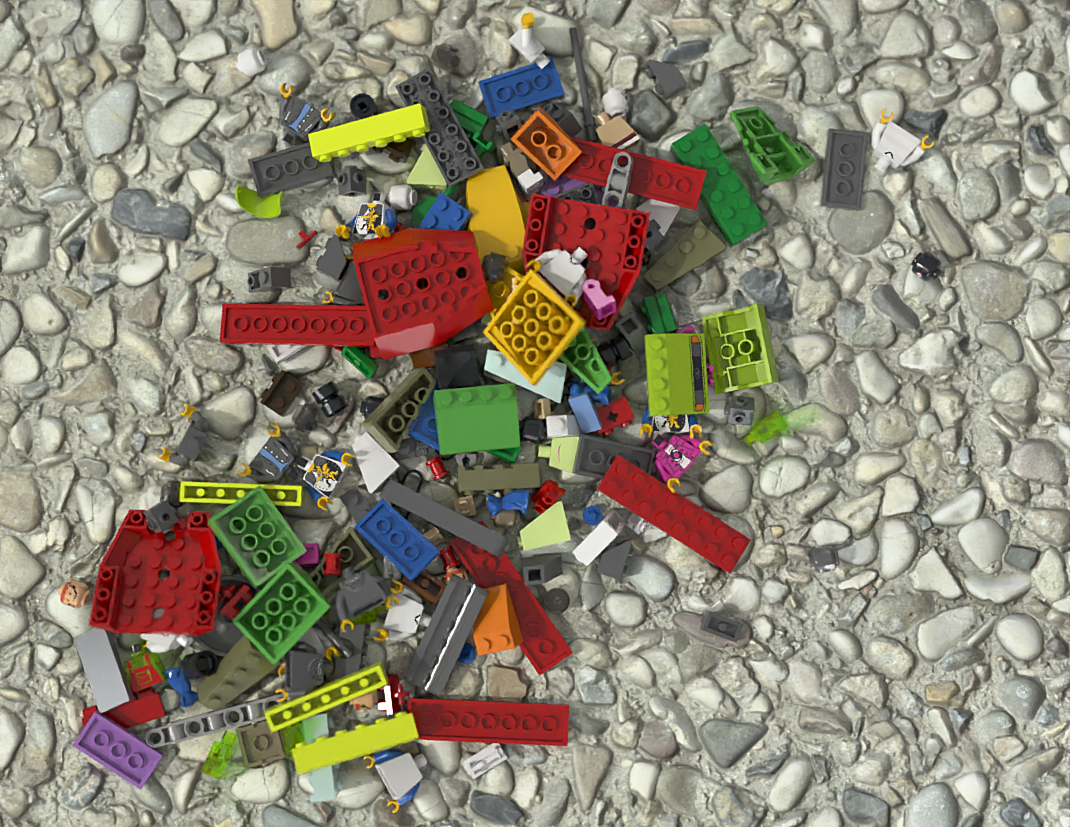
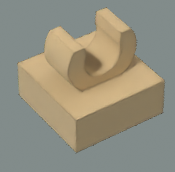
[532,398,556,420]
[453,495,477,517]
[420,524,446,547]

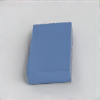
[568,391,602,434]

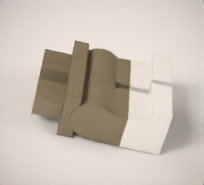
[501,142,544,198]

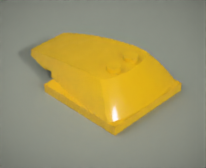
[463,165,530,279]
[483,261,586,386]

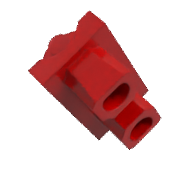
[530,479,566,514]
[218,583,254,619]
[377,675,410,715]

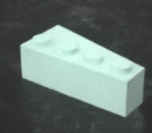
[484,350,567,403]
[303,711,343,803]

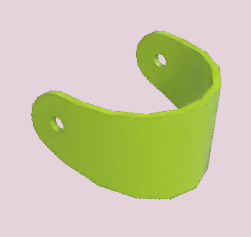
[235,183,285,218]

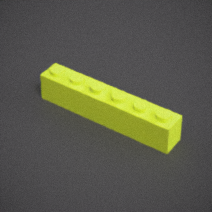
[308,103,430,162]
[180,481,306,506]
[264,661,389,732]
[291,711,418,776]

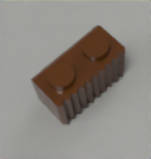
[402,571,446,605]

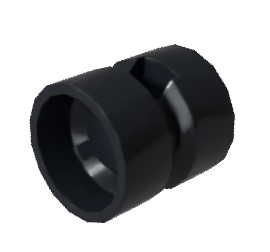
[350,93,378,121]
[596,334,633,368]
[312,381,349,418]
[181,650,218,679]

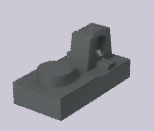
[395,437,436,461]
[700,610,743,643]

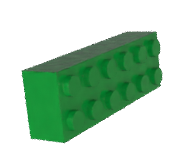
[669,124,768,248]

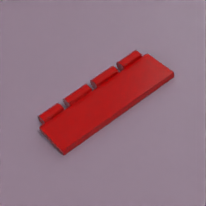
[81,686,166,729]

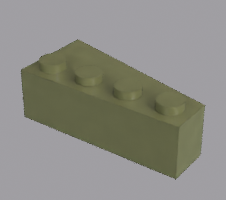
[642,220,727,293]
[361,367,436,453]
[458,463,540,495]
[309,526,377,598]
[197,635,283,711]

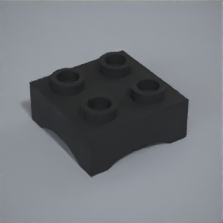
[434,344,480,390]

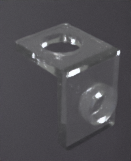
[669,299,703,329]

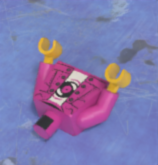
[651,434,714,493]

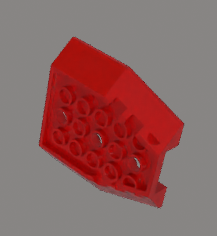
[522,193,651,331]
[353,228,494,360]
[89,509,222,635]

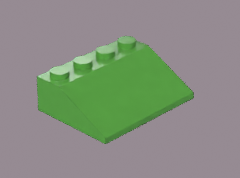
[433,383,520,456]
[207,485,307,589]
[232,561,331,665]

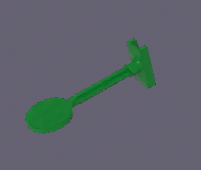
[411,132,498,228]

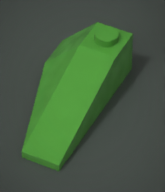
[559,326,612,394]

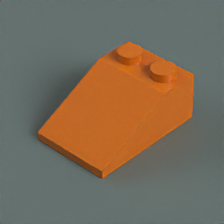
[511,106,582,181]
[472,583,523,656]

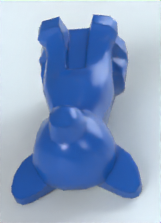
[569,381,612,405]
[486,489,529,516]
[164,667,199,708]

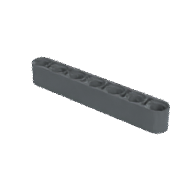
[379,478,510,558]

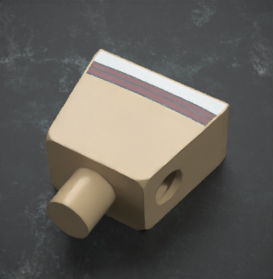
[595,111,640,151]

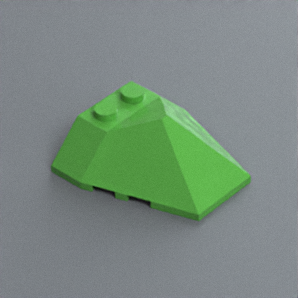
[730,106,815,185]

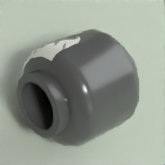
[809,546,840,573]

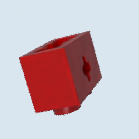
[596,396,635,437]

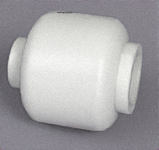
[236,47,267,76]
[603,87,630,118]
[387,184,417,210]

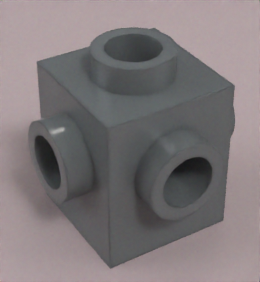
[495,109,524,143]
[337,165,367,197]
[645,218,664,250]
[724,395,755,426]
[143,500,179,533]

